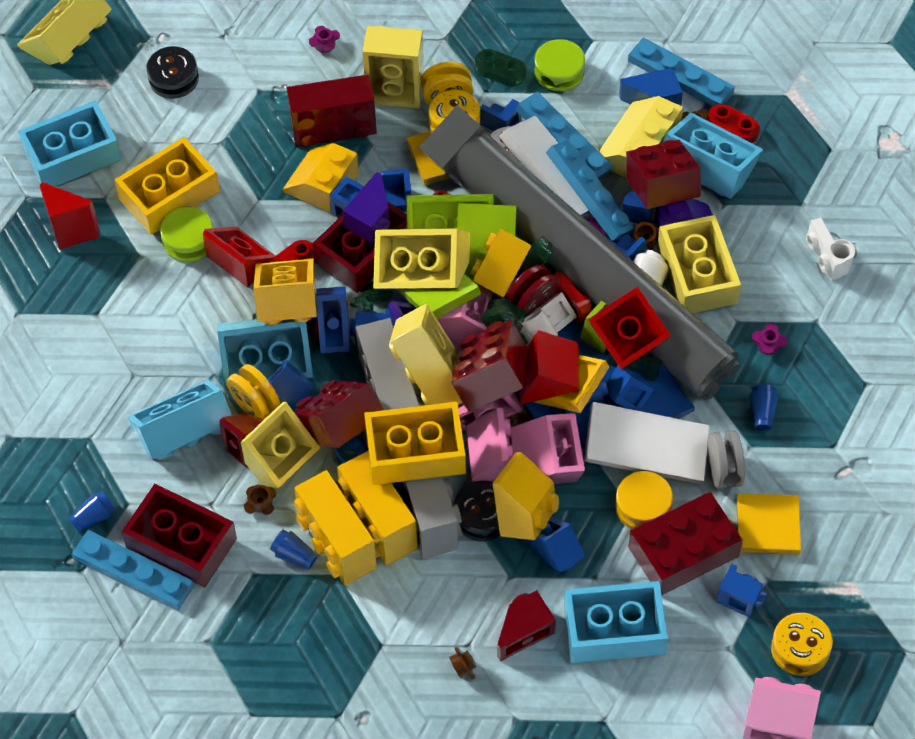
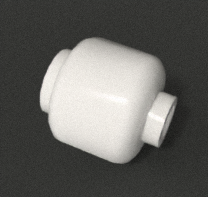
[633,250,669,286]

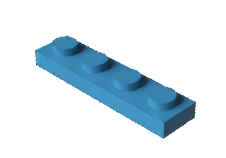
[628,37,735,107]
[516,91,614,180]
[546,140,635,241]
[72,530,194,611]

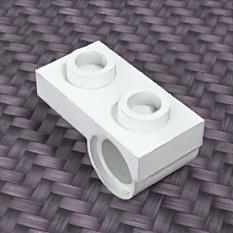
[806,217,855,281]
[515,292,577,346]

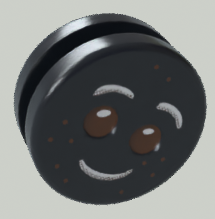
[146,46,199,99]
[454,481,500,542]

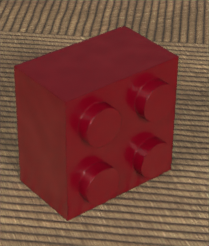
[626,140,701,209]

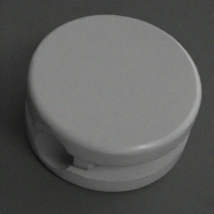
[708,430,745,489]

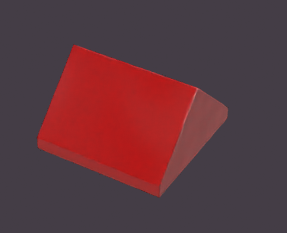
[40,182,101,250]
[202,227,276,287]
[588,286,671,370]
[520,330,579,404]

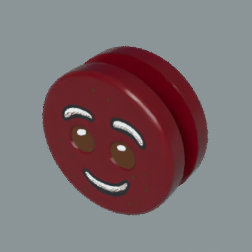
[506,265,561,319]

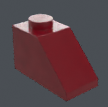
[219,412,263,468]
[497,590,556,662]

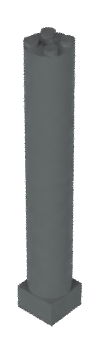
[419,105,740,399]

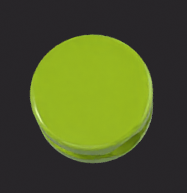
[534,39,585,92]
[160,207,213,262]

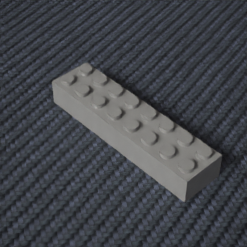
[356,318,462,559]

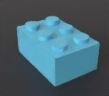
[18,100,121,186]
[564,581,668,663]

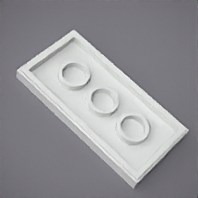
[499,116,590,217]
[584,402,709,485]

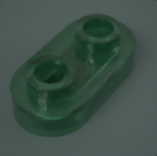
[475,49,527,87]
[515,236,554,279]

